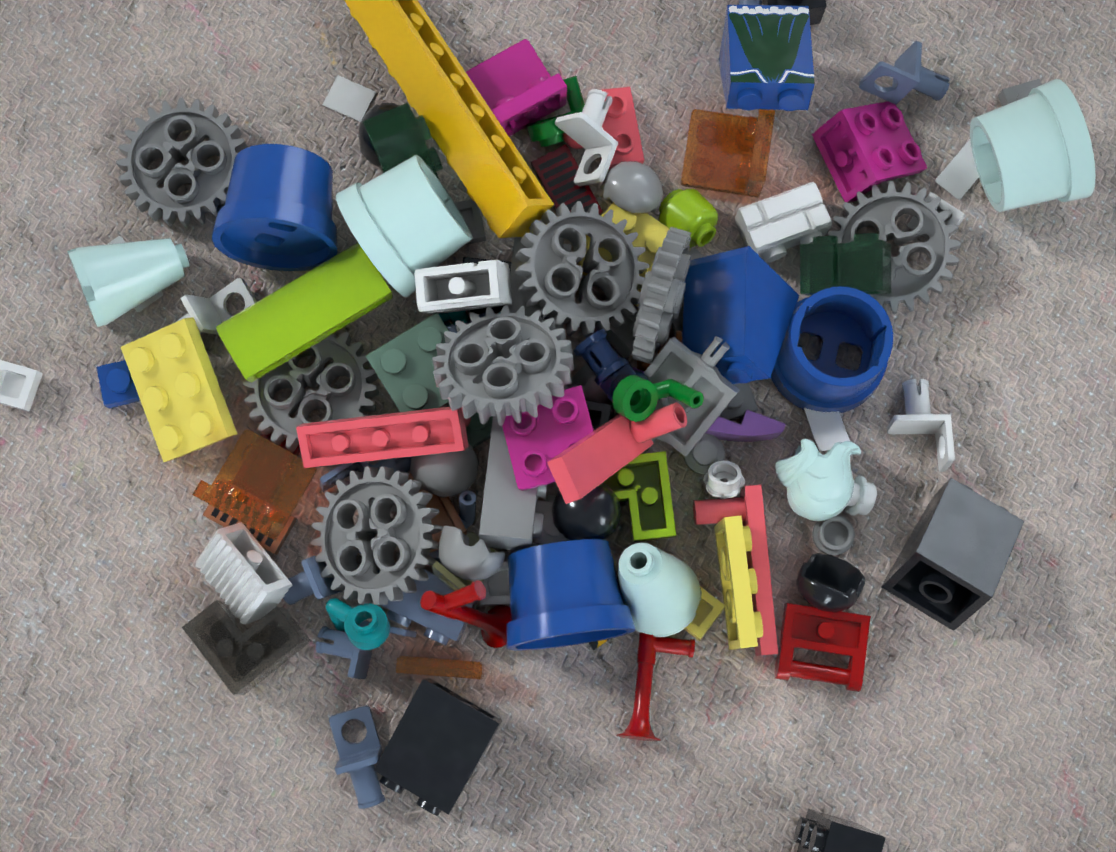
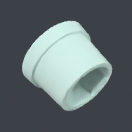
[970,79,1096,212]
[336,154,473,297]

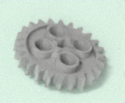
[116,98,248,228]
[826,181,961,314]
[515,201,650,337]
[632,227,691,364]
[432,305,574,425]
[243,332,379,453]
[311,466,443,605]

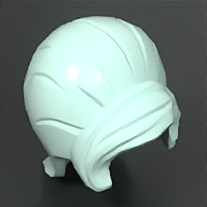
[775,438,862,521]

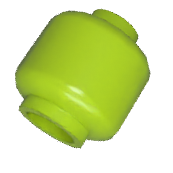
[659,189,718,248]

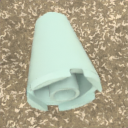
[67,238,190,327]
[618,543,702,637]

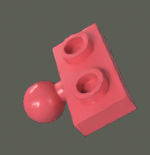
[563,86,645,170]

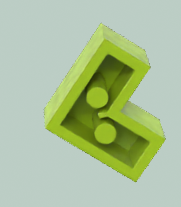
[603,451,676,542]

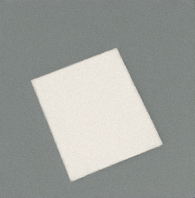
[322,75,376,122]

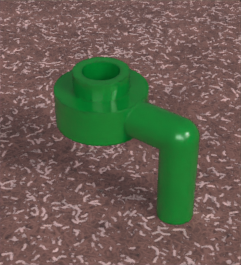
[526,76,585,147]
[613,375,704,422]

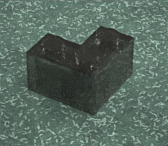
[182,600,311,695]

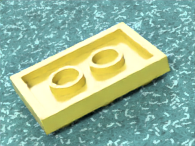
[121,317,237,462]
[714,516,763,650]

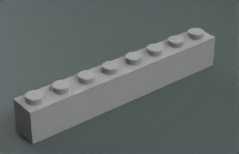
[479,231,572,551]

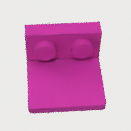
[466,39,567,137]
[811,101,927,203]
[502,385,594,491]

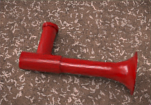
[420,580,511,648]
[616,632,695,741]

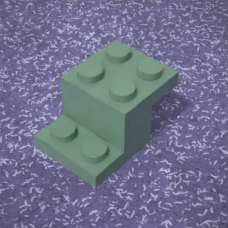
[366,313,493,448]

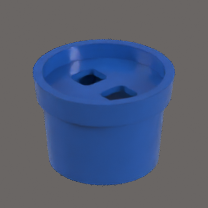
[212,144,338,271]
[770,286,893,413]
[506,539,636,651]

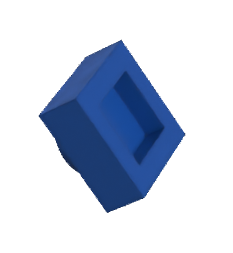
[96,360,140,408]

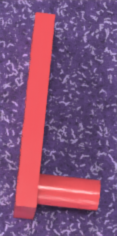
[547,402,687,504]
[296,407,471,468]
[693,485,778,656]

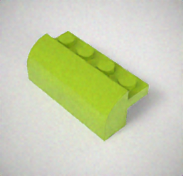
[216,242,393,383]

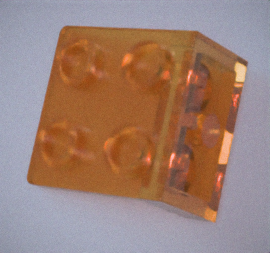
[681,109,775,198]
[192,429,317,541]

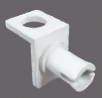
[555,89,618,186]
[174,278,257,335]
[887,379,955,472]

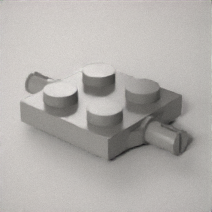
[641,336,740,457]

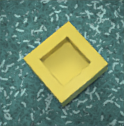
[684,587,725,641]

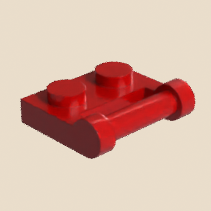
[775,603,871,692]

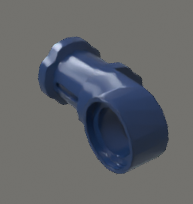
[573,329,649,403]

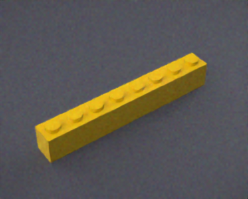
[344,0,554,238]

